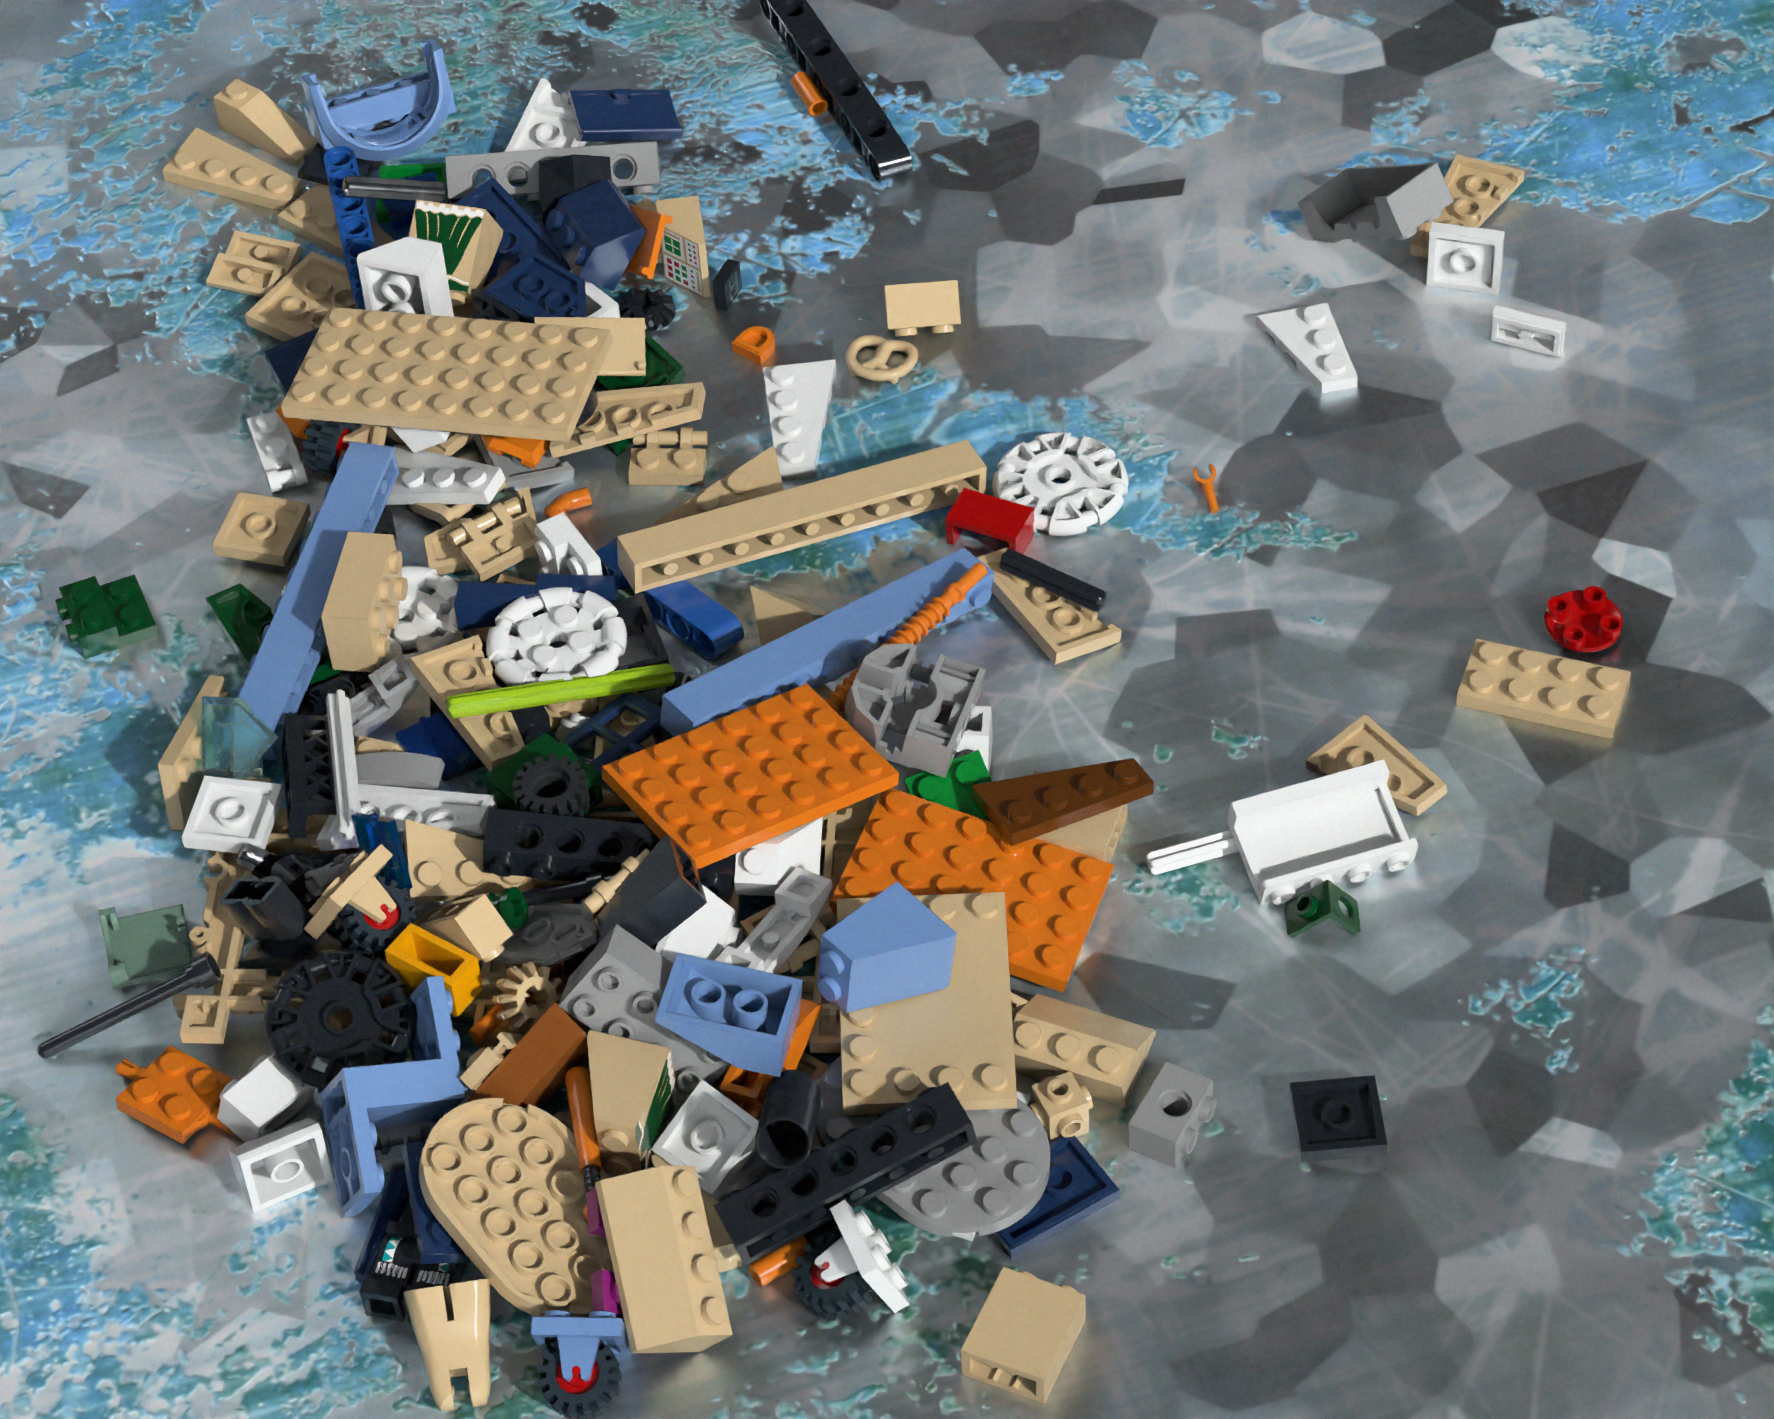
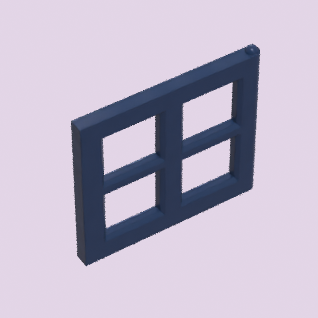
[559,692,664,796]

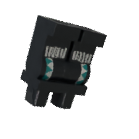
[359,1207,468,1323]

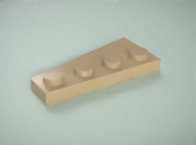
[1410,154,1525,259]
[409,634,525,772]
[158,675,232,831]

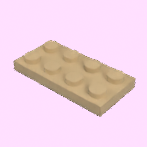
[1456,639,1631,739]

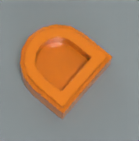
[731,326,775,365]

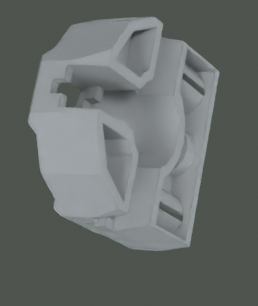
[845,643,986,778]

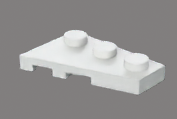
[1256,303,1358,394]

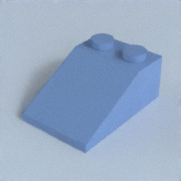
[655,953,803,1077]

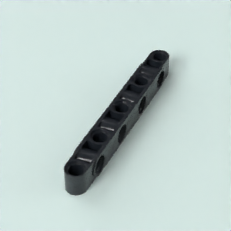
[760,0,913,182]

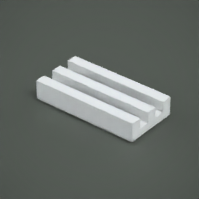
[1490,305,1567,358]

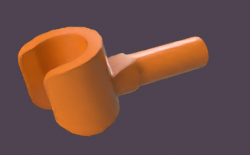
[1193,464,1219,514]

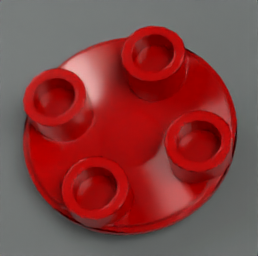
[1544,586,1623,652]

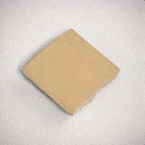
[206,230,303,298]

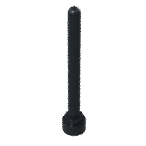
[37,951,222,1058]

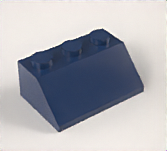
[544,179,647,291]

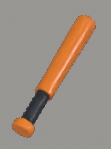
[565,1066,602,1221]

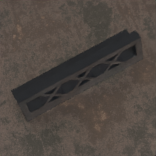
[281,714,337,837]

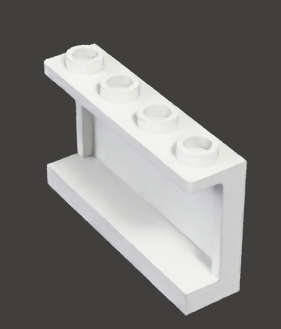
[1227,760,1419,905]

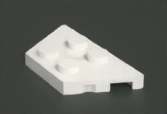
[505,78,587,184]

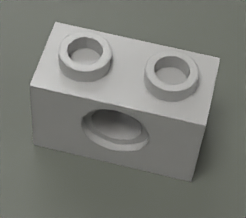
[1128,1061,1217,1168]

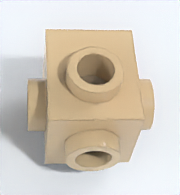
[1028,1071,1093,1143]

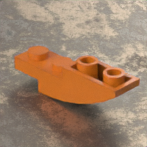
[719,999,823,1121]

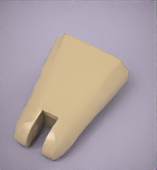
[403,1279,491,1412]

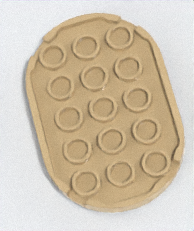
[419,1098,614,1318]

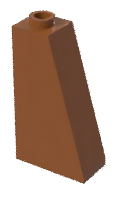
[466,1003,589,1108]

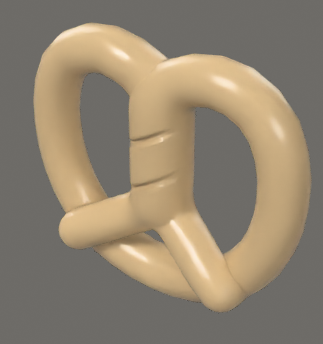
[845,335,919,384]

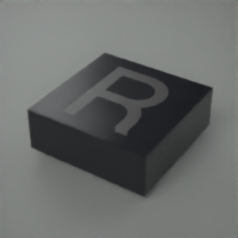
[712,259,742,311]

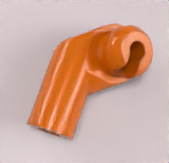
[544,487,592,519]

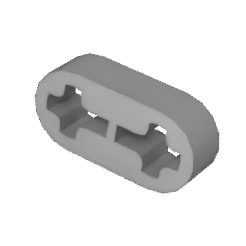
[374,1121,437,1172]

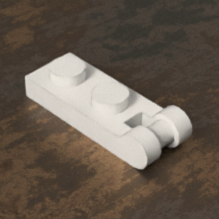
[246,411,308,493]

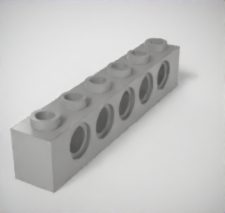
[445,141,661,203]

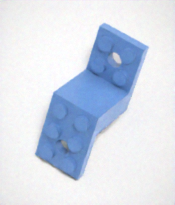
[320,976,468,1218]

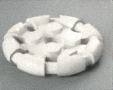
[992,432,1129,536]
[381,565,470,667]
[486,587,627,687]

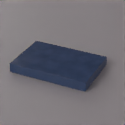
[991,1136,1120,1259]

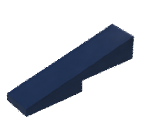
[454,573,618,631]

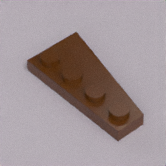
[972,758,1154,846]

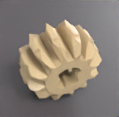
[492,962,563,1034]

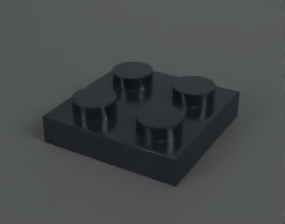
[1289,1075,1388,1162]

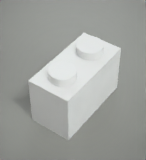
[217,1052,315,1142]

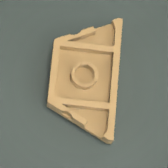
[655,446,784,526]

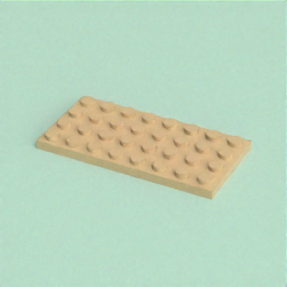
[281,307,612,442]

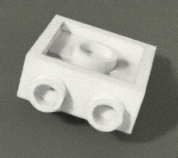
[535,512,603,576]

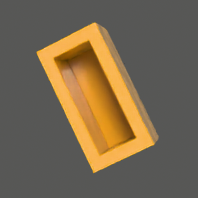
[385,923,483,1017]

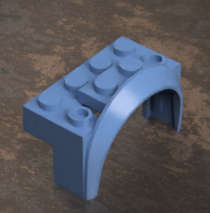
[301,38,457,161]

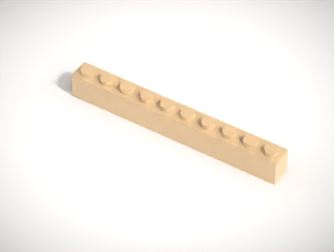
[617,440,987,594]

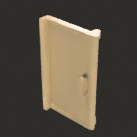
[534,317,646,376]

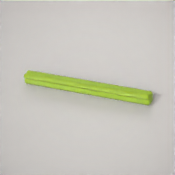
[446,663,675,719]

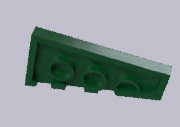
[205,583,342,689]

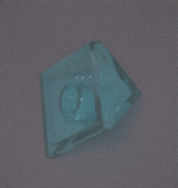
[202,696,279,779]

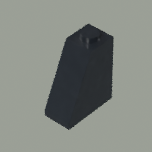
[596,834,707,948]

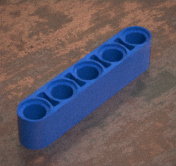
[595,536,744,660]

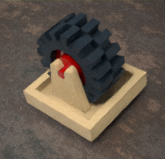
[302,419,388,478]
[304,844,417,959]

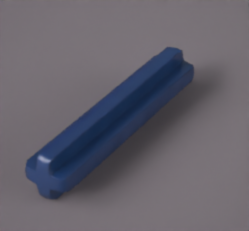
[354,1170,409,1283]

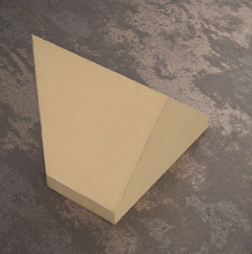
[750,585,829,646]

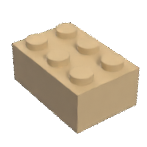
[321,531,408,673]

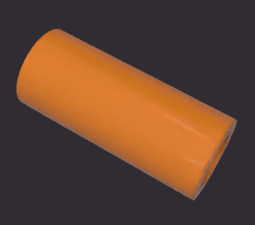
[790,71,828,117]
[748,1235,808,1288]

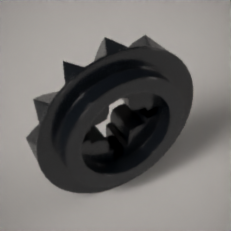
[619,287,676,333]

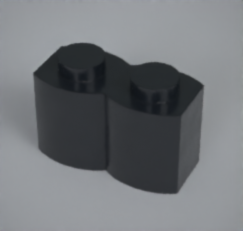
[219,875,312,941]

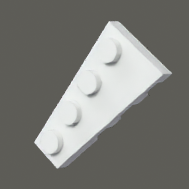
[763,359,837,481]
[386,444,506,505]
[316,784,498,851]

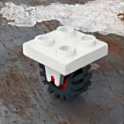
[792,1200,910,1321]

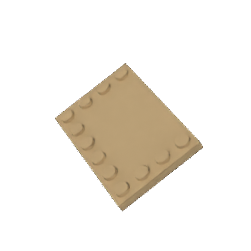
[837,892,1017,1115]

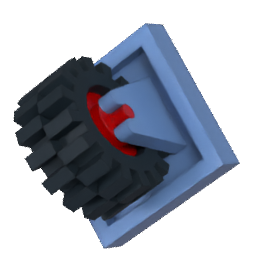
[531,1310,631,1419]

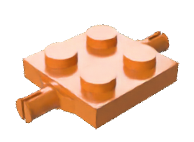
[116,1045,234,1144]

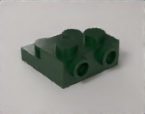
[55,574,159,659]

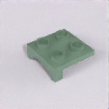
[98,904,193,990]

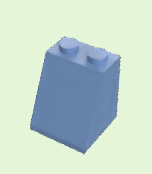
[817,881,957,1013]

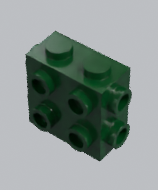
[485,732,603,815]

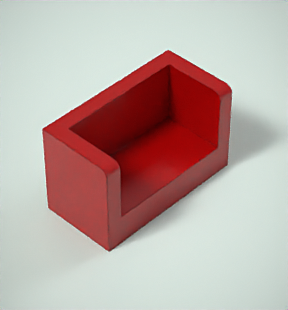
[945,488,1035,554]

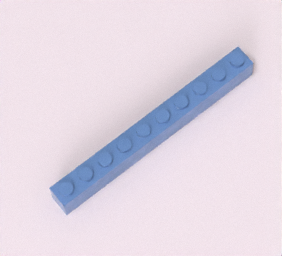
[223,441,399,761]
[660,547,995,737]

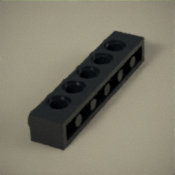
[483,808,736,898]
[714,1082,978,1266]

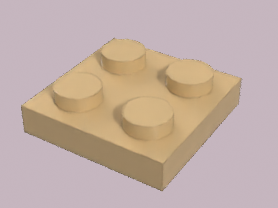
[212,492,311,567]

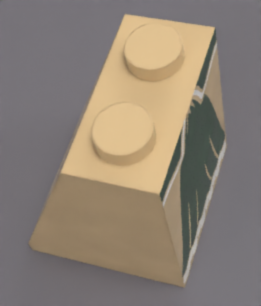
[409,199,504,305]
[587,1030,678,1176]

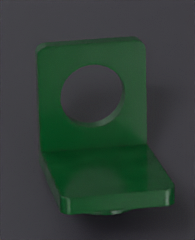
[1285,880,1361,937]

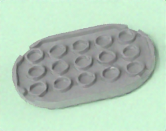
[816,1056,1050,1237]

